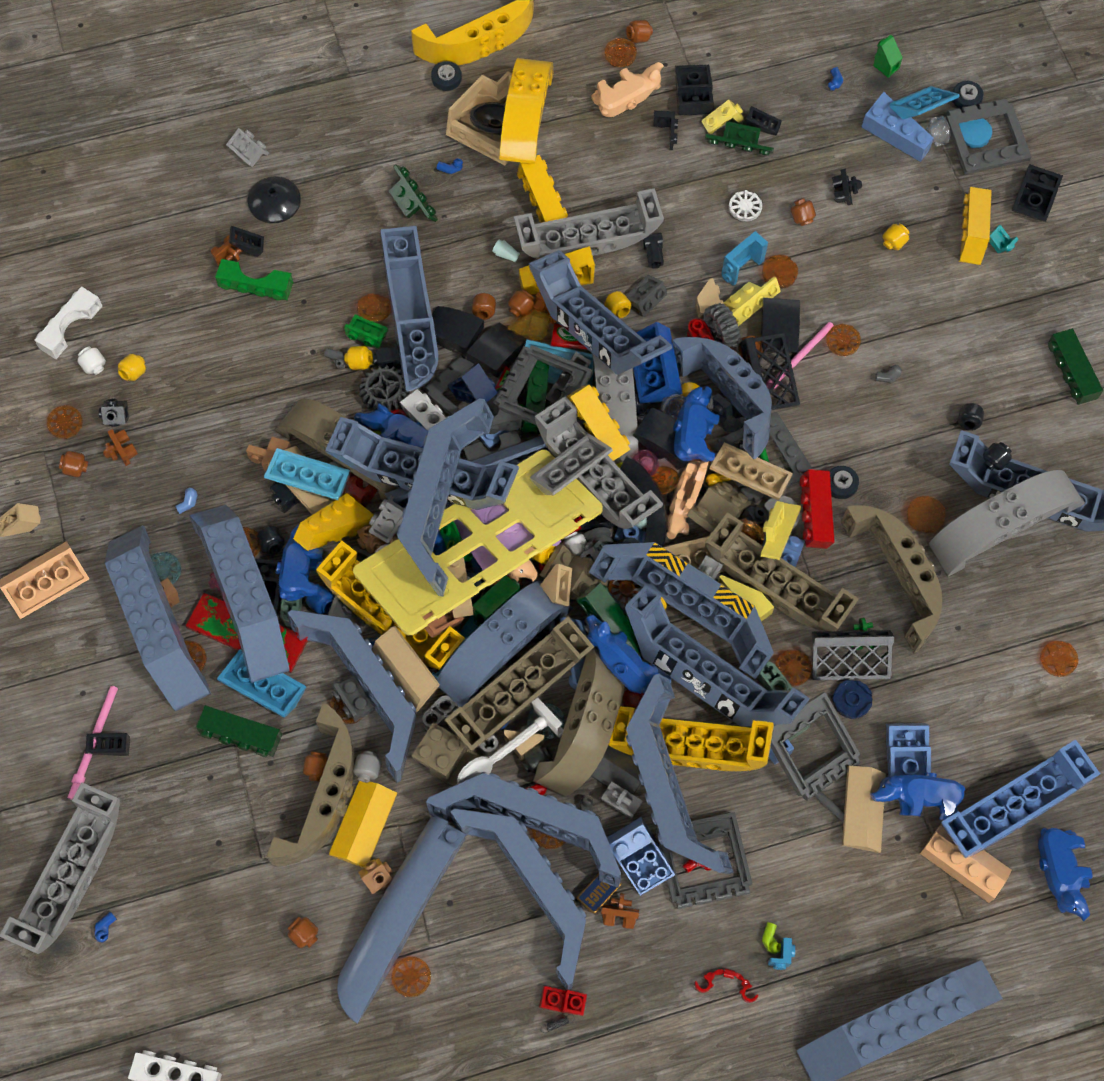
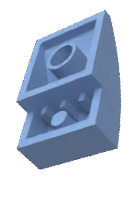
[886,723,931,776]

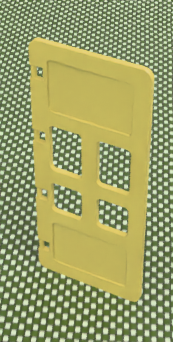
[353,450,603,635]

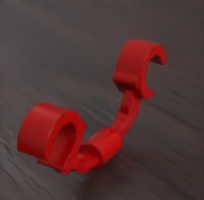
[695,969,758,1003]

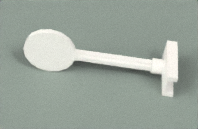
[457,698,563,784]

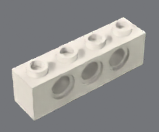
[400,389,463,449]
[128,1050,222,1081]

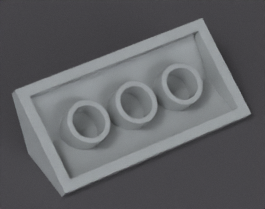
[530,433,613,496]

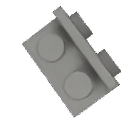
[226,128,269,167]
[368,495,404,544]

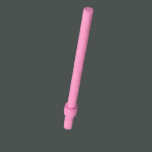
[766,322,834,390]
[67,686,118,800]

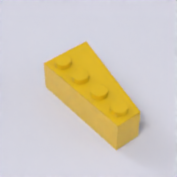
[517,155,568,223]
[959,187,991,265]
[519,246,595,295]
[566,384,631,461]
[293,493,374,551]

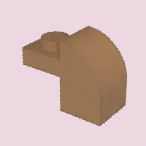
[246,437,291,471]

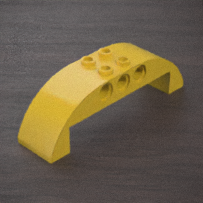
[411,0,534,65]
[499,58,553,164]
[316,541,465,669]
[608,706,774,771]

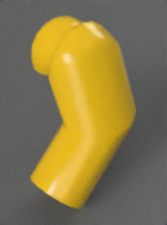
[706,473,731,487]

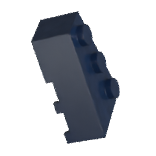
[447,363,497,404]

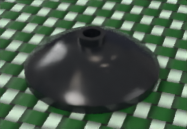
[470,102,506,135]
[247,176,301,223]

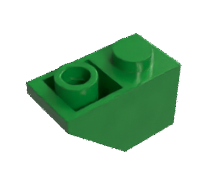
[873,35,903,78]

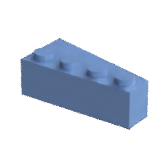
[862,92,934,162]

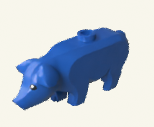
[673,386,719,462]
[361,403,429,448]
[277,525,323,601]
[586,615,659,694]
[870,772,965,820]
[1038,828,1093,922]

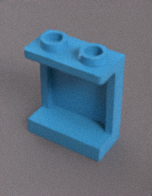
[721,231,768,286]

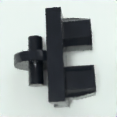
[832,168,862,205]

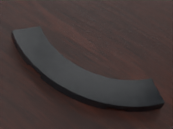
[620,455,667,547]

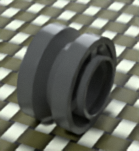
[584,527,613,545]

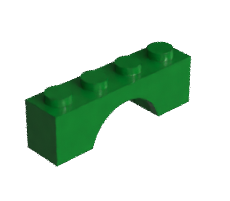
[215,259,293,301]

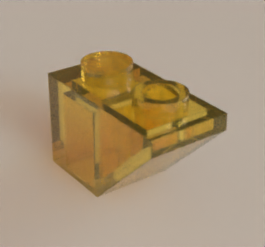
[508,310,551,341]

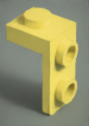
[702,100,744,134]

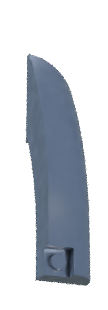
[380,226,438,392]
[337,817,466,1024]

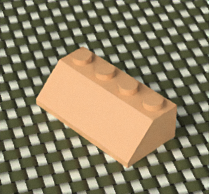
[0,541,89,619]
[920,824,1012,903]

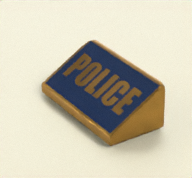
[576,873,622,914]

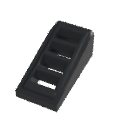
[742,106,782,136]
[229,226,264,257]
[85,733,130,756]

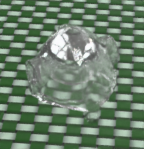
[925,116,950,147]
[660,394,685,420]

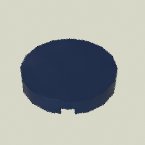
[832,680,873,719]

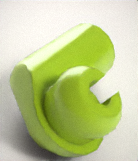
[762,922,782,954]

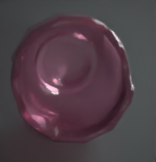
[633,450,659,477]

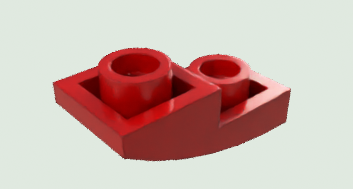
[539,986,587,1016]

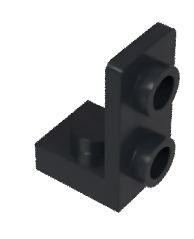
[653,110,678,150]

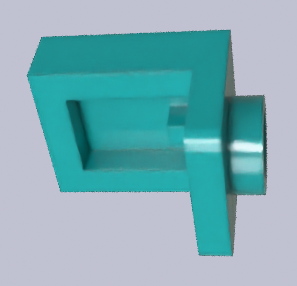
[989,225,1019,254]

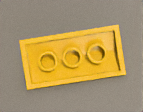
[329,781,397,868]

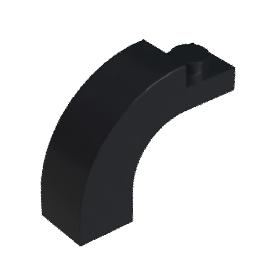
[711,393,746,432]

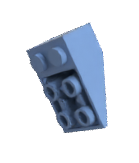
[607,817,675,896]

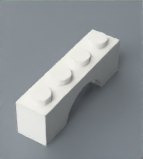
[35,286,102,359]

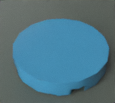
[959,118,992,148]

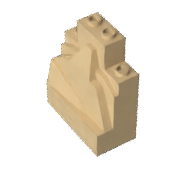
[446,71,512,166]

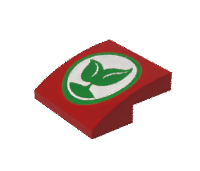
[551,324,588,350]

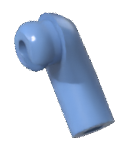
[175,488,198,514]

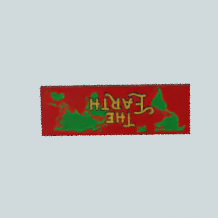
[186,593,308,673]

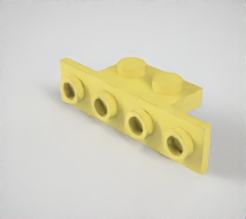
[724,277,781,326]
[761,501,801,560]

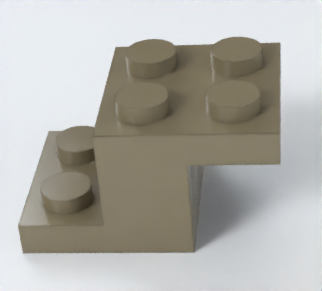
[687,482,752,533]
[540,544,610,600]
[412,722,482,787]

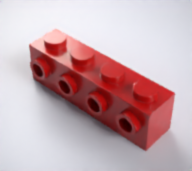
[800,469,835,549]

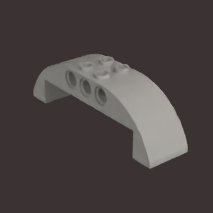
[514,188,664,259]
[591,352,638,464]
[535,396,663,529]
[929,470,1085,577]
[0,783,120,954]

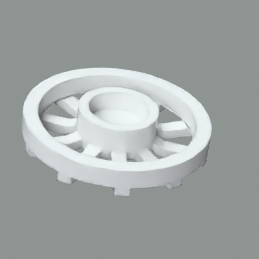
[729,190,762,221]

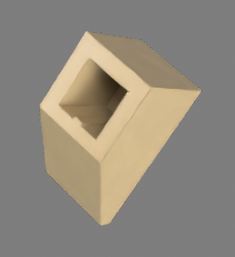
[695,278,724,320]

